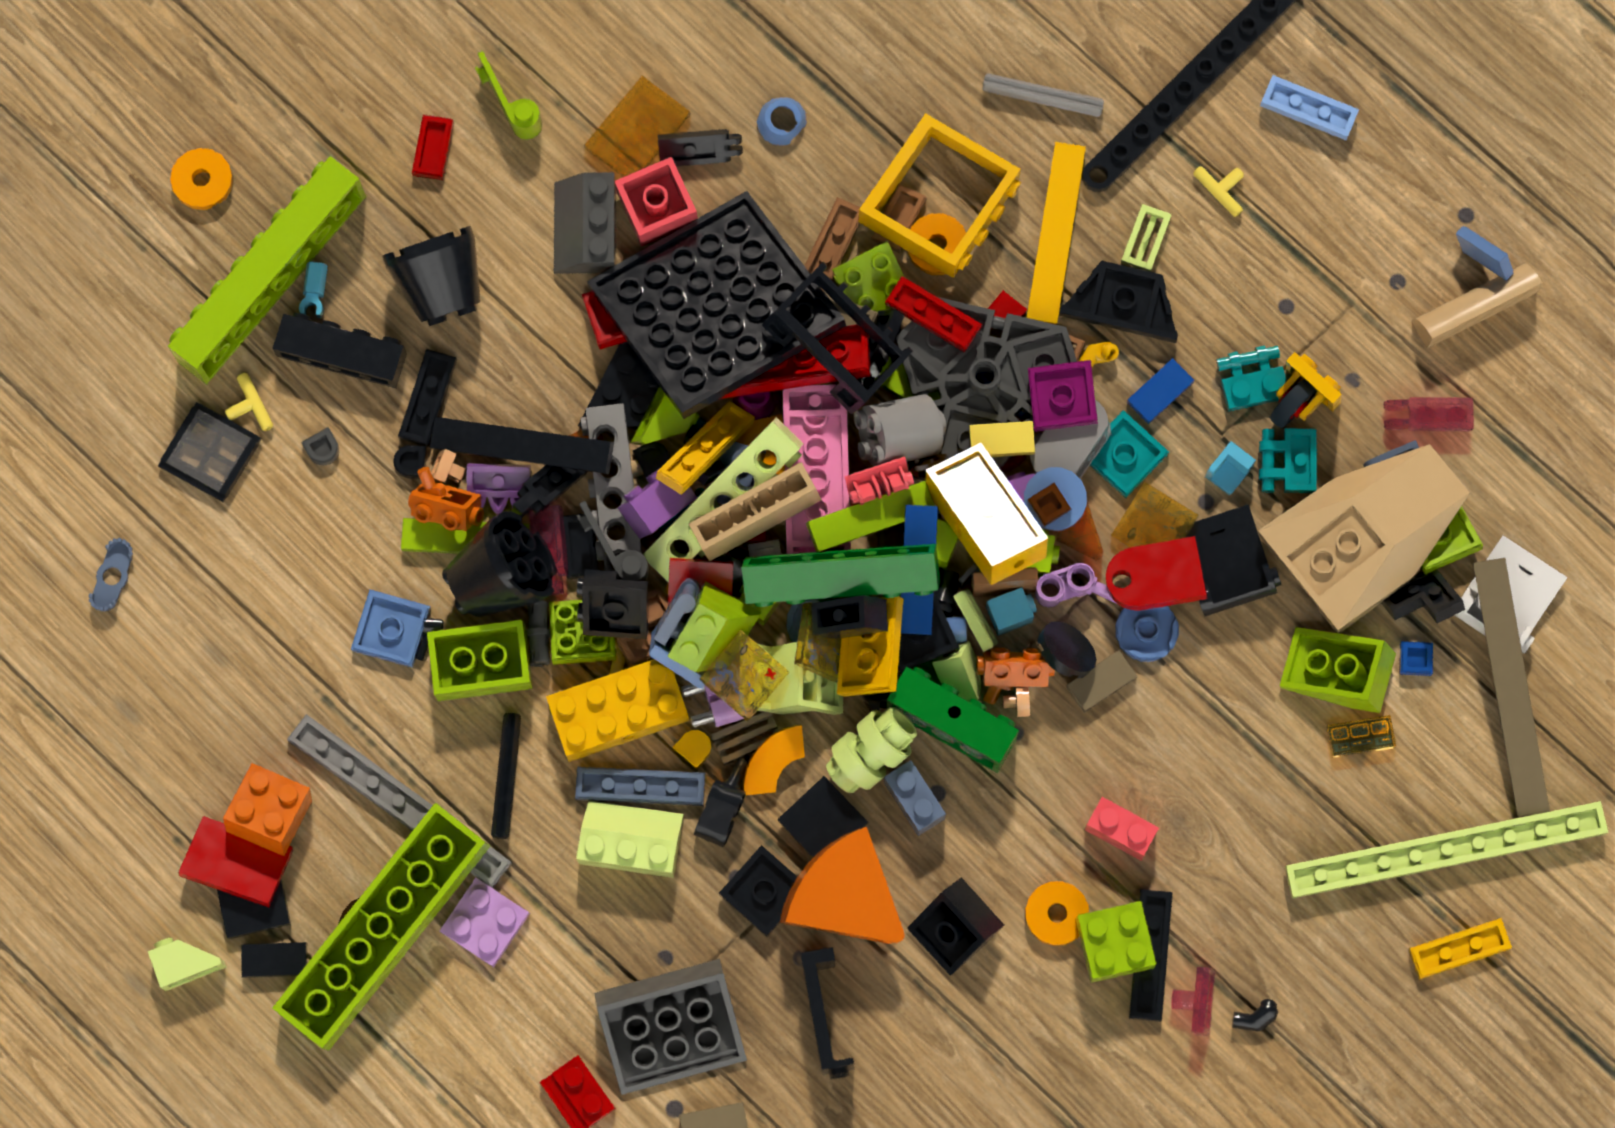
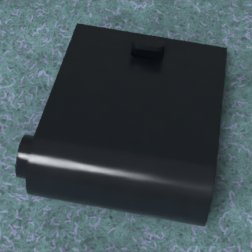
[1176,504,1282,617]

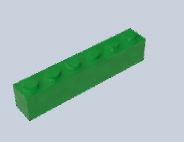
[741,544,940,607]

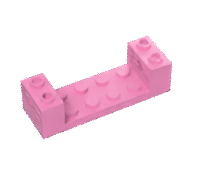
[783,385,851,554]

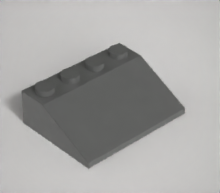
[594,959,747,1095]

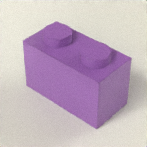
[617,469,697,539]

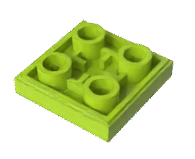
[549,600,616,665]

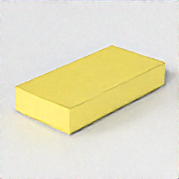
[969,421,1035,457]

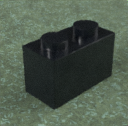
[811,595,888,639]

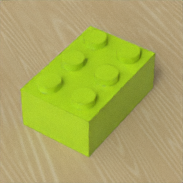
[427,620,533,702]

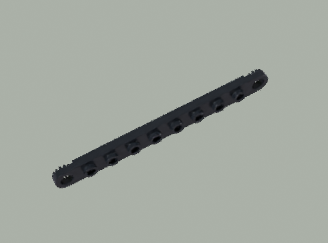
[1083,0,1297,193]

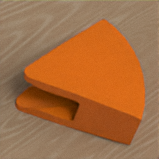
[780,827,905,944]

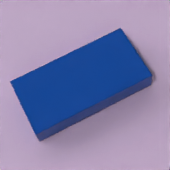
[1127,358,1195,425]

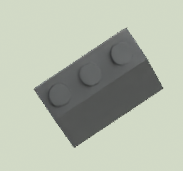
[554,172,616,274]

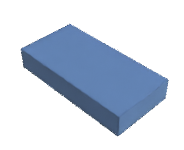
[1456,226,1514,280]

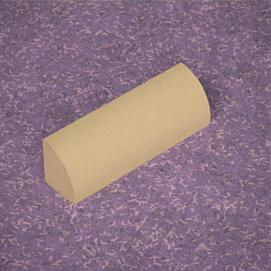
[1412,263,1543,349]
[689,462,822,561]

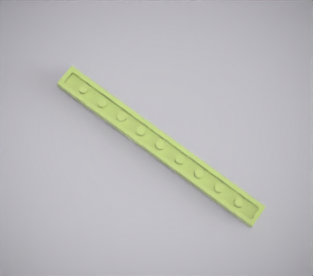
[1285,801,1609,899]

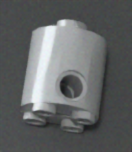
[854,394,947,466]

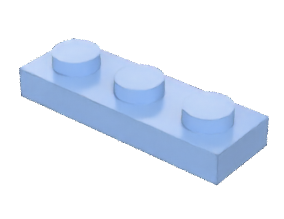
[1260,75,1359,140]

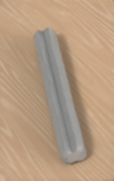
[983,73,1104,117]

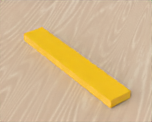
[1026,142,1086,325]

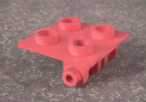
[844,456,914,506]

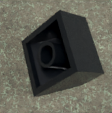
[907,877,1005,976]

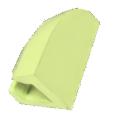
[932,641,981,700]

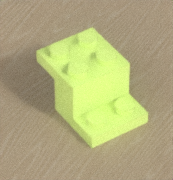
[739,642,843,715]

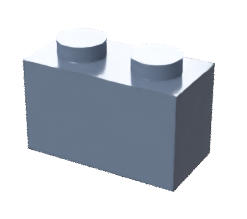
[884,760,946,836]

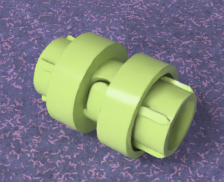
[826,707,917,793]

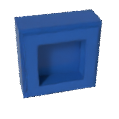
[1399,641,1433,676]

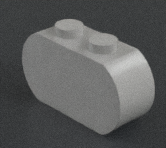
[1030,401,1111,479]

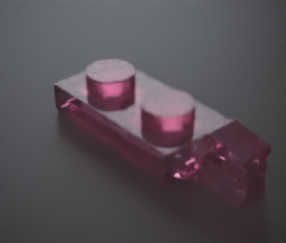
[529,505,568,596]

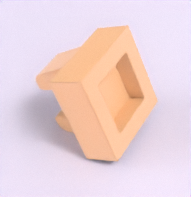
[431,449,466,483]

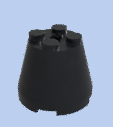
[382,225,481,326]
[442,511,557,617]

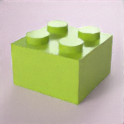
[1076,901,1156,983]

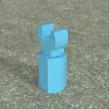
[299,262,328,318]

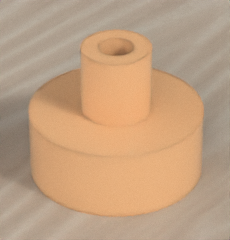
[1003,686,1030,717]

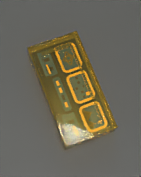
[1326,715,1396,758]

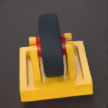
[1269,352,1342,428]

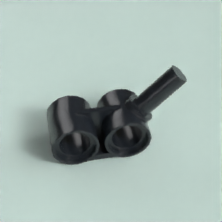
[694,758,748,847]

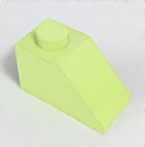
[147,938,226,991]

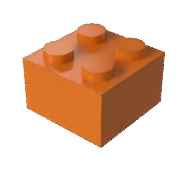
[223,763,312,856]

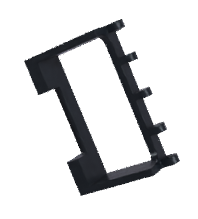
[762,261,913,414]

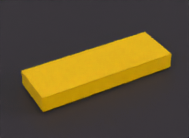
[1408,918,1512,980]

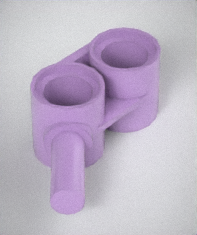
[1035,563,1117,608]

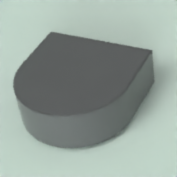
[301,427,339,466]

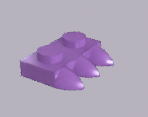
[467,463,531,514]

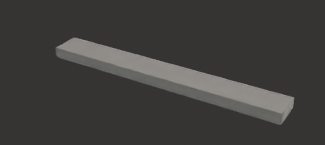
[287,714,512,888]

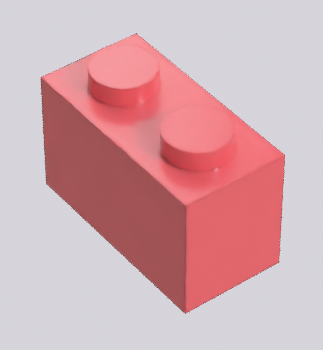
[1085,797,1159,861]

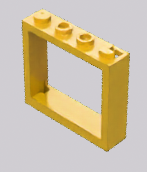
[858,113,1022,278]

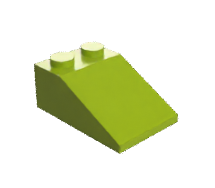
[1280,627,1396,713]

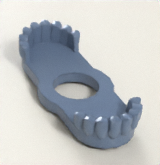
[88,538,133,612]

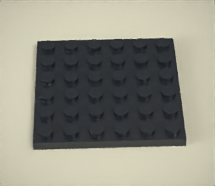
[587,191,846,419]

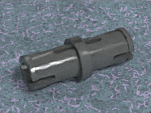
[526,600,551,667]

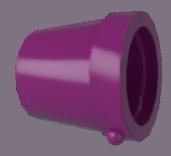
[732,391,779,420]

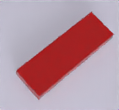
[885,276,982,353]

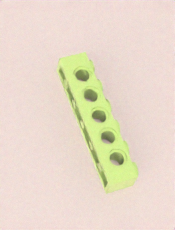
[643,417,804,582]

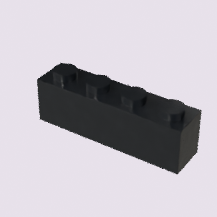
[272,313,407,389]

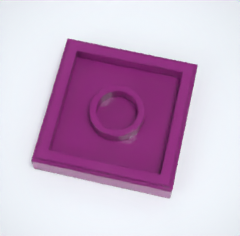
[1028,360,1098,432]

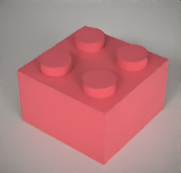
[614,157,698,247]

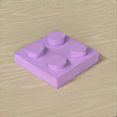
[440,877,530,968]

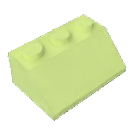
[576,800,684,878]

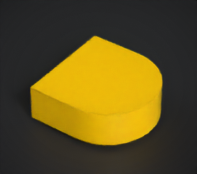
[673,730,711,769]

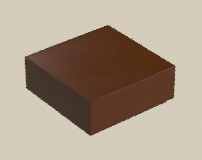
[1027,482,1072,527]

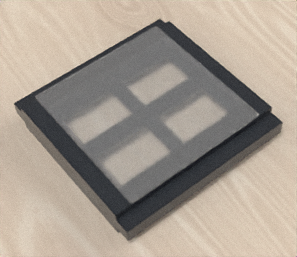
[158,402,262,503]

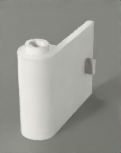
[1454,536,1567,654]

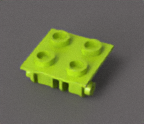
[832,241,905,312]

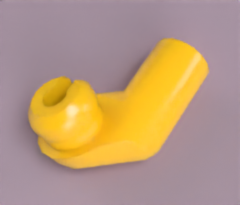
[1079,342,1119,369]

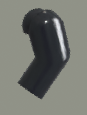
[1232,999,1278,1031]

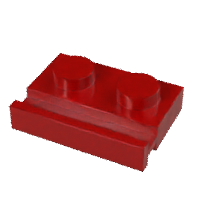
[540,1055,616,1128]

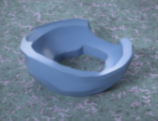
[757,97,807,146]

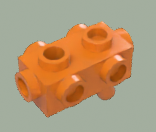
[408,467,484,531]
[977,648,1055,705]

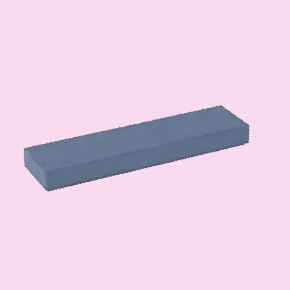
[575,767,705,806]

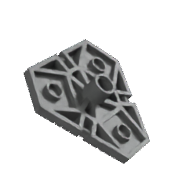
[896,297,1077,469]

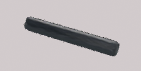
[491,713,521,839]

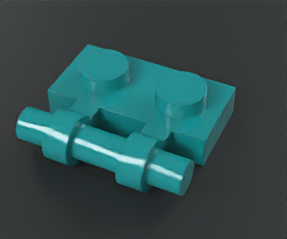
[1216,345,1287,412]
[1259,428,1317,493]

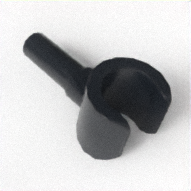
[416,618,444,661]

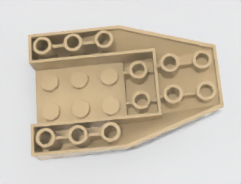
[1258,444,1470,634]

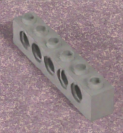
[581,403,642,580]

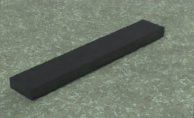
[430,417,614,474]

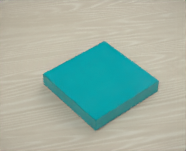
[1090,410,1169,498]

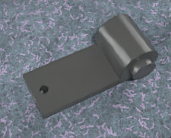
[577,501,649,581]

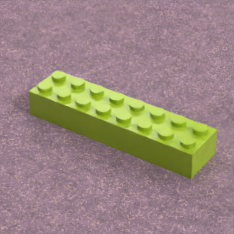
[168,156,366,385]
[272,802,490,1051]

